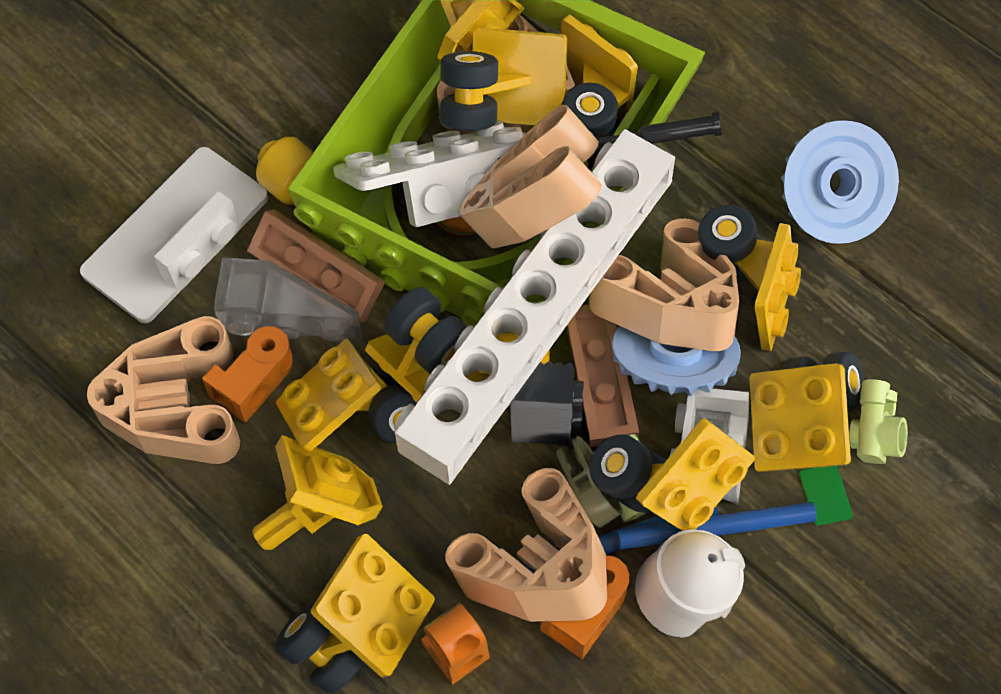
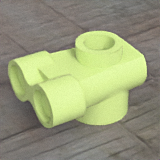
[849,379,907,464]

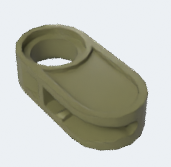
[556,436,622,528]

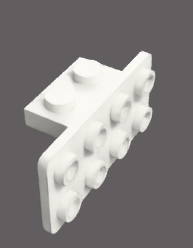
[333,121,526,227]
[80,147,268,323]

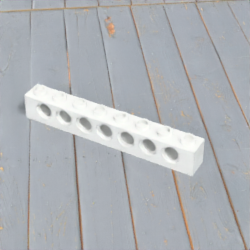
[394,129,675,485]

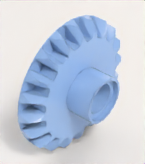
[781,121,899,244]
[612,326,741,396]

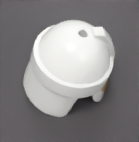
[635,529,745,638]

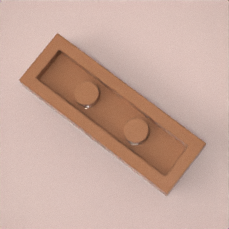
[247,209,386,324]
[566,305,639,447]

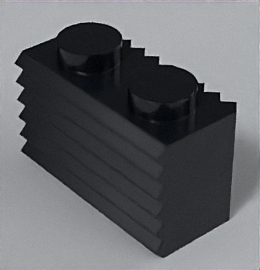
[510,361,584,445]

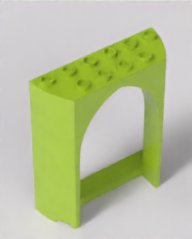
[288,0,705,327]

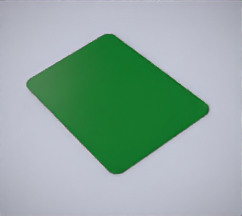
[799,466,853,526]

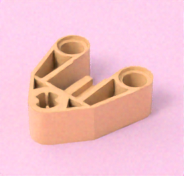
[458,105,602,248]
[589,219,739,351]
[87,316,240,464]
[445,468,607,622]

